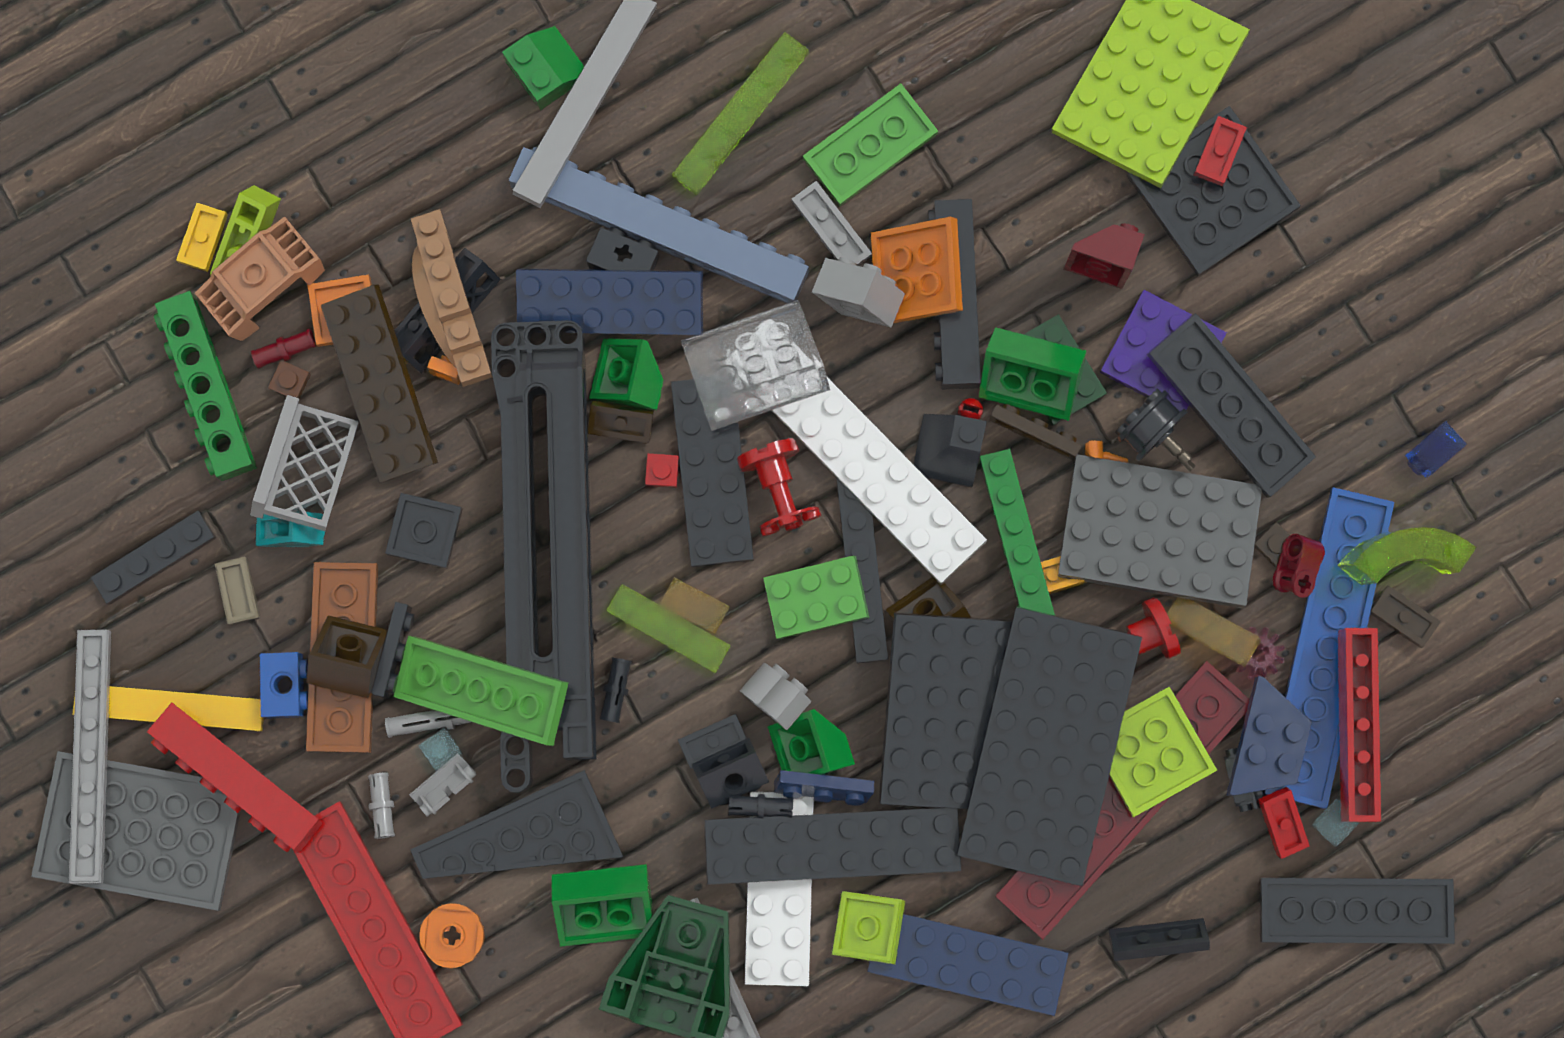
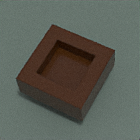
[268,360,311,399]

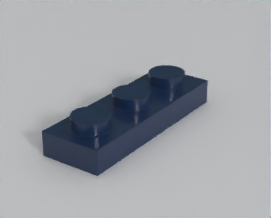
[774,770,874,806]

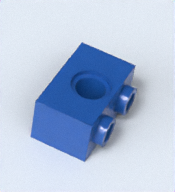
[260,652,308,719]

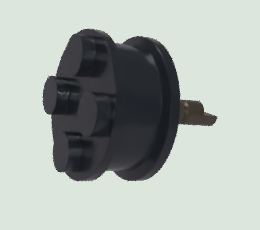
[1115,388,1196,471]

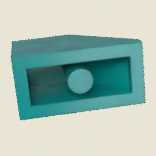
[256,511,325,547]

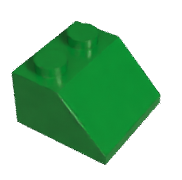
[502,26,585,111]

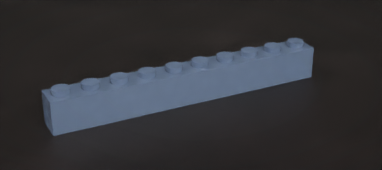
[509,147,809,306]

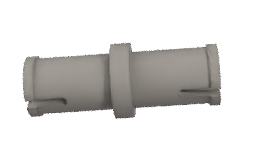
[368,773,395,839]

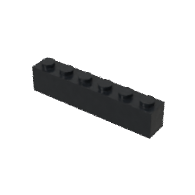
[928,199,981,390]

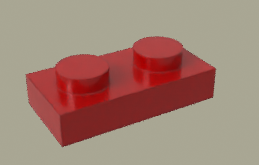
[1194,116,1247,186]
[1258,787,1310,859]

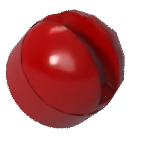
[958,398,983,420]

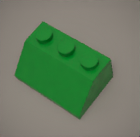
[979,327,1086,421]
[552,864,653,947]

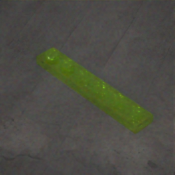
[672,32,809,195]

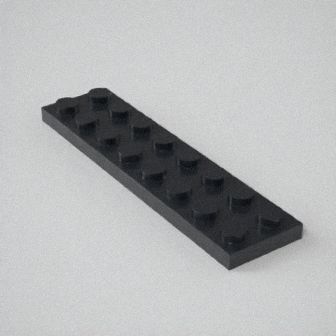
[704,808,961,885]

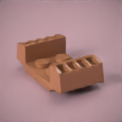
[195,217,325,341]

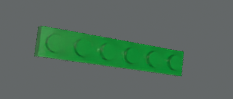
[979,449,1055,615]

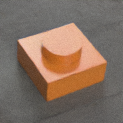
[427,355,461,385]

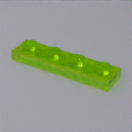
[606,584,731,674]

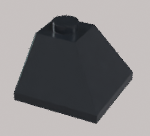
[913,414,987,487]

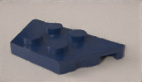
[1226,676,1312,796]

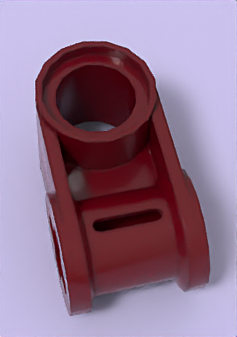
[1273,534,1325,598]

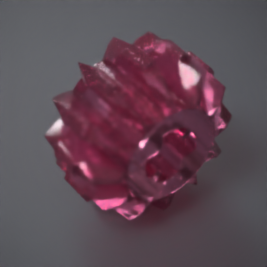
[1230,627,1285,680]

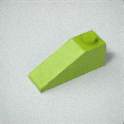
[210,185,281,275]

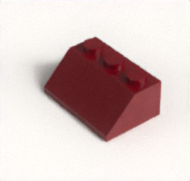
[1063,223,1145,289]

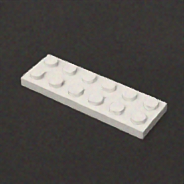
[745,792,814,986]

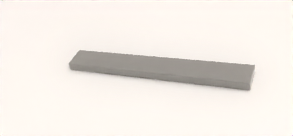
[513,0,657,208]
[69,630,111,884]

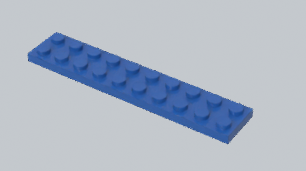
[1264,487,1395,809]

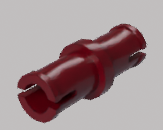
[251,329,317,369]

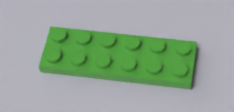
[393,636,569,746]

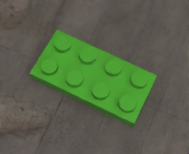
[803,83,938,207]

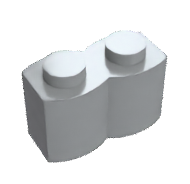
[740,662,811,730]

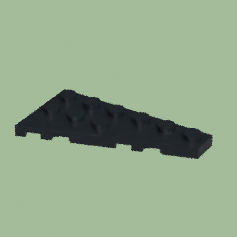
[410,770,624,879]

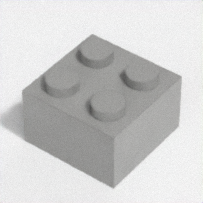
[812,257,905,328]

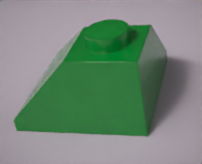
[589,339,664,410]
[768,709,855,775]

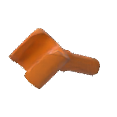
[1085,441,1128,463]

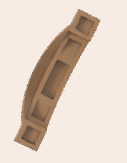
[411,209,492,387]

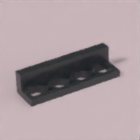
[394,248,501,374]

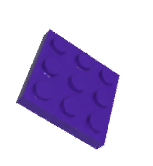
[1100,290,1227,411]

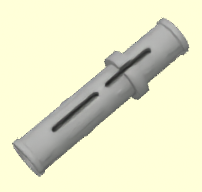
[385,710,471,738]

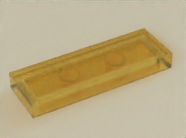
[1167,597,1261,667]

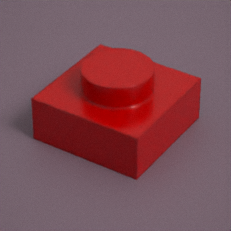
[645,453,679,488]

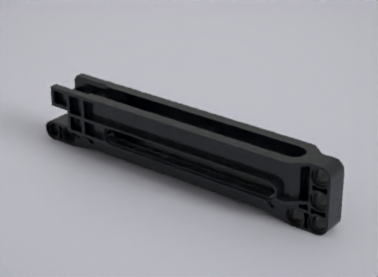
[491,320,597,793]

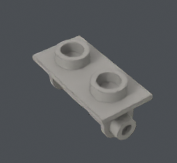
[409,753,476,817]

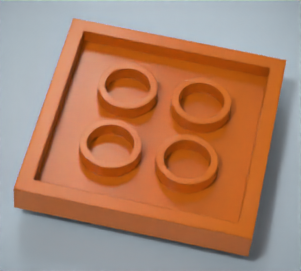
[871,216,963,323]

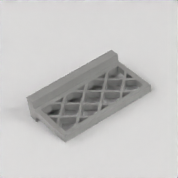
[250,395,359,531]

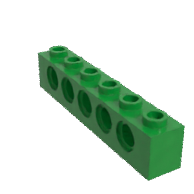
[154,291,257,481]

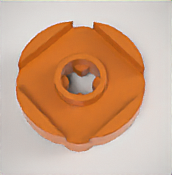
[419,903,485,968]

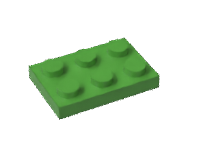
[763,555,870,639]

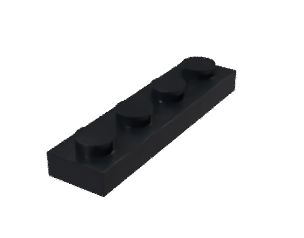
[91,511,216,605]

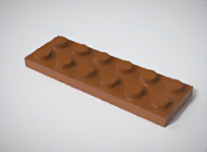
[306,562,378,753]

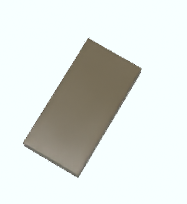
[215,557,260,625]

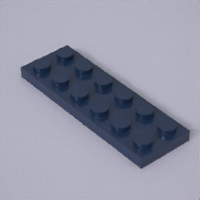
[516,269,703,335]
[867,914,1069,1016]

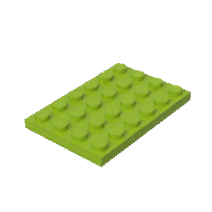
[1052,0,1250,188]

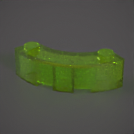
[1338,527,1477,585]

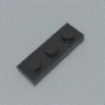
[371,602,415,699]
[1109,918,1210,961]

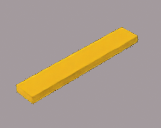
[72,686,264,731]

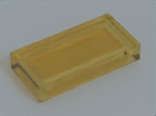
[660,577,730,635]

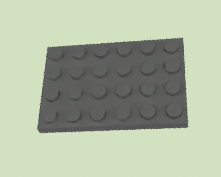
[1058,454,1262,609]
[31,751,241,911]

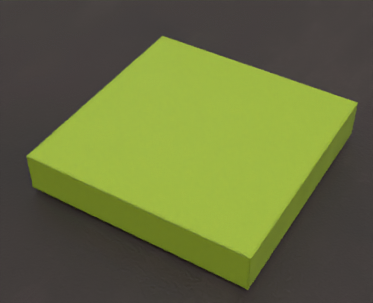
[832,891,905,965]

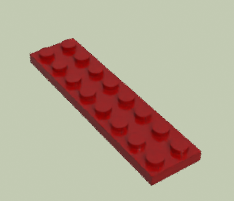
[293,801,463,1038]

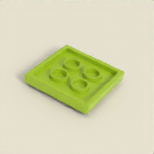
[1109,686,1217,817]

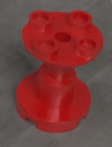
[737,438,821,537]
[1126,597,1181,659]

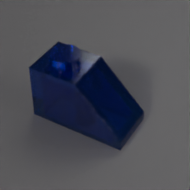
[1405,421,1467,478]

